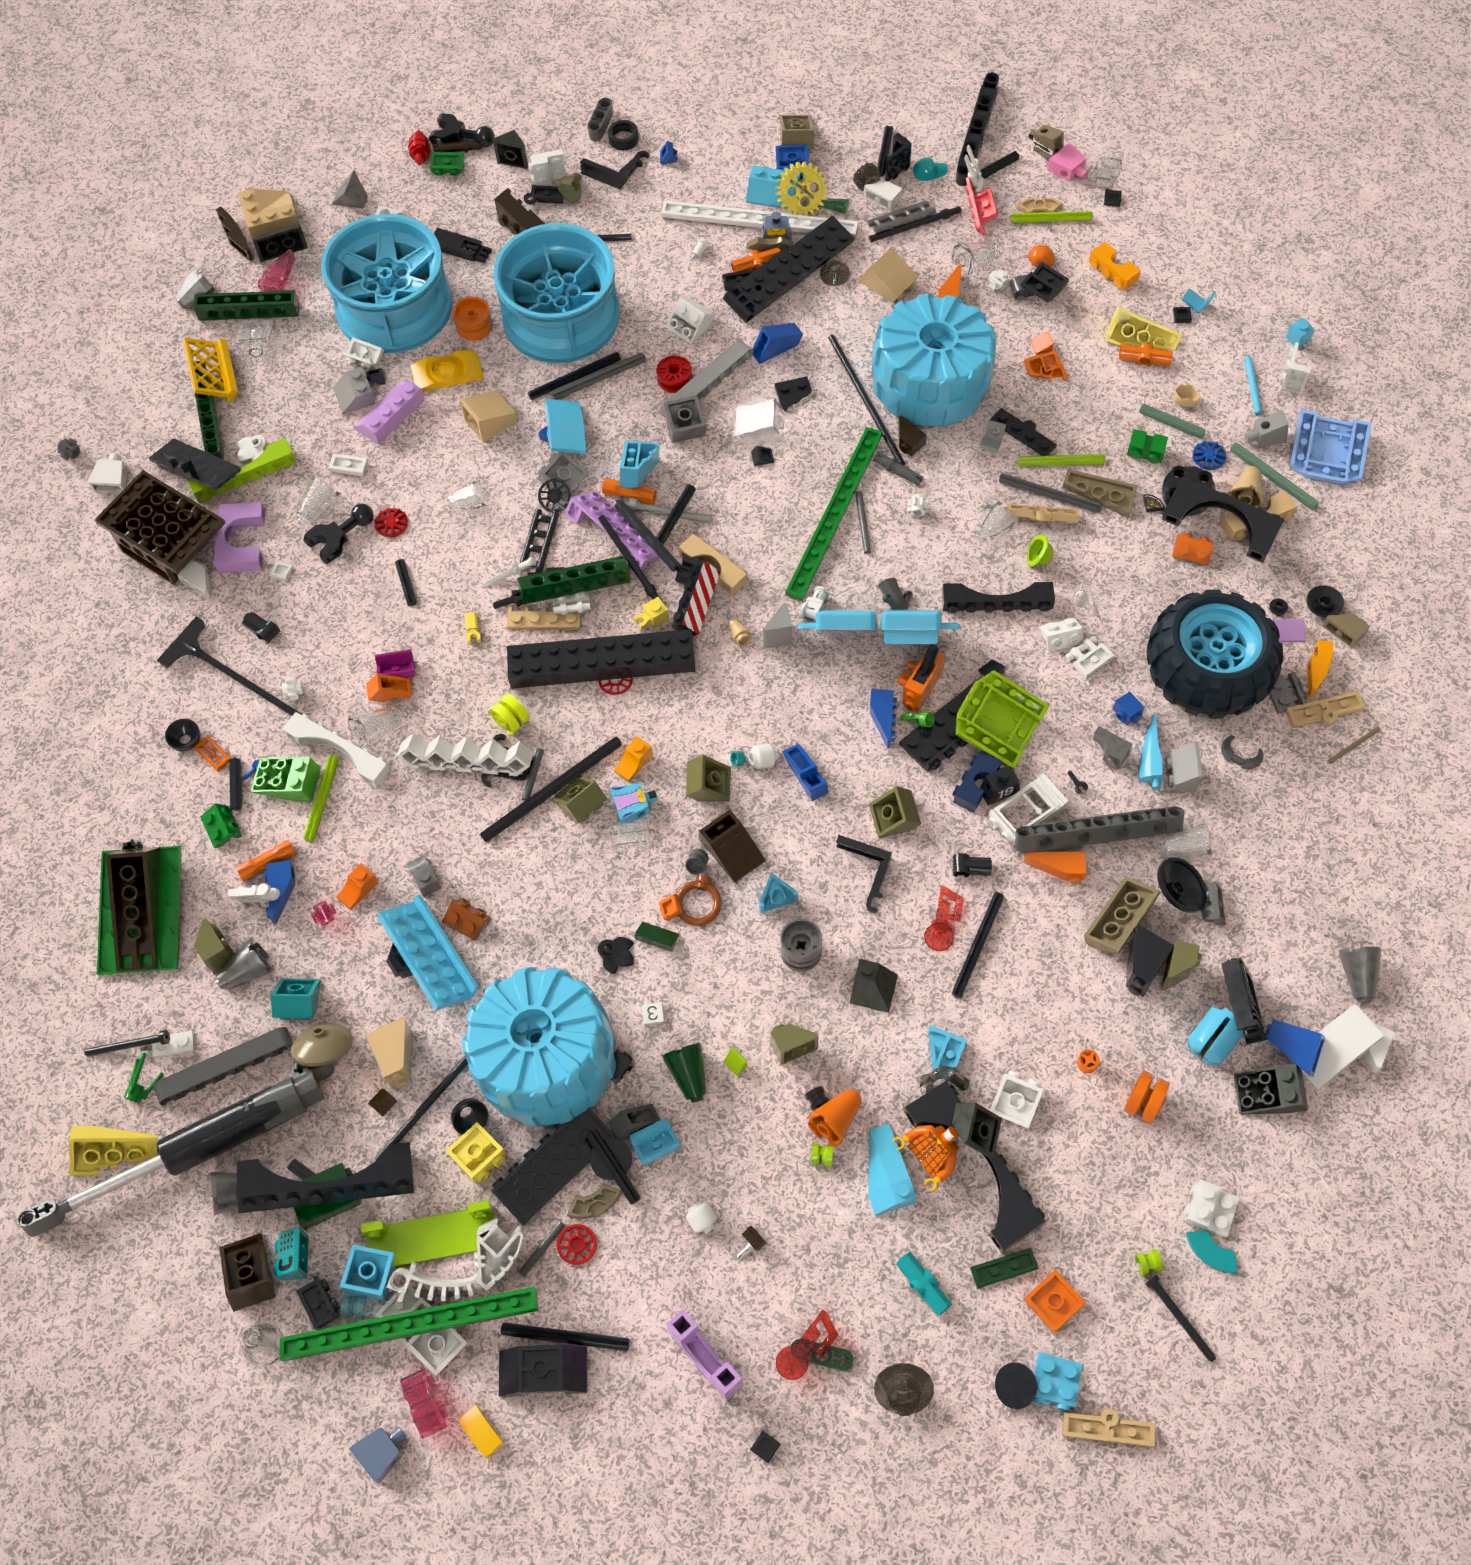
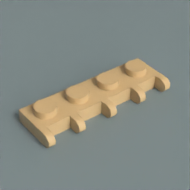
[507,606,581,630]

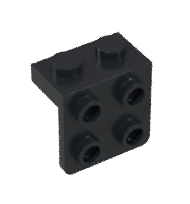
[885,133,912,182]

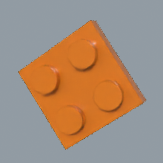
[1023,1269,1086,1333]

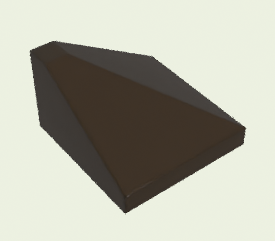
[368,1088,397,1117]

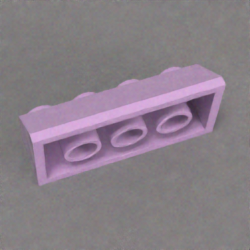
[353,380,425,445]

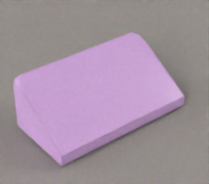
[1272,619,1305,642]

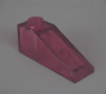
[258,249,295,292]

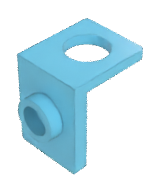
[1181,288,1216,313]

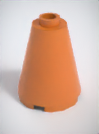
[807,1089,862,1147]

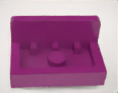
[375,649,415,678]

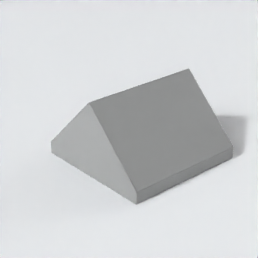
[763,602,792,648]

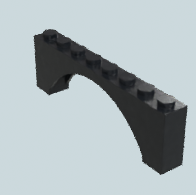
[904,1081,1046,1254]
[236,1142,414,1214]

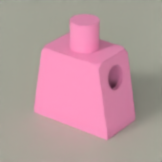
[1047,143,1088,181]

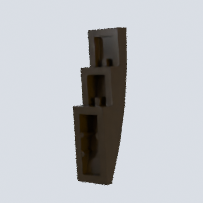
[216,206,253,261]

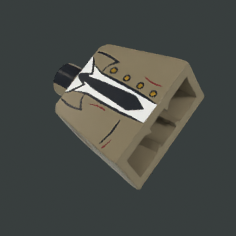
[1028,125,1064,161]

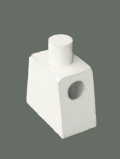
[88,453,127,493]

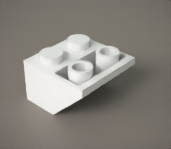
[666,297,715,344]

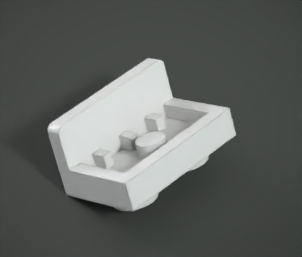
[342,337,384,369]
[1040,618,1083,652]

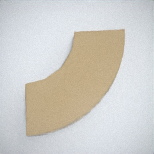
[1017,197,1063,213]

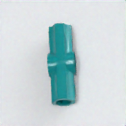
[896,1251,952,1317]

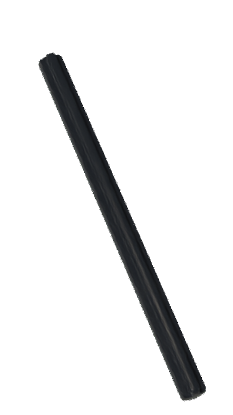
[480,737,622,842]

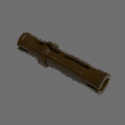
[433,139,482,153]

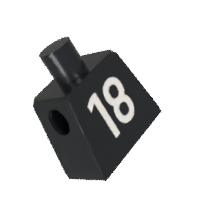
[980,766,1020,806]

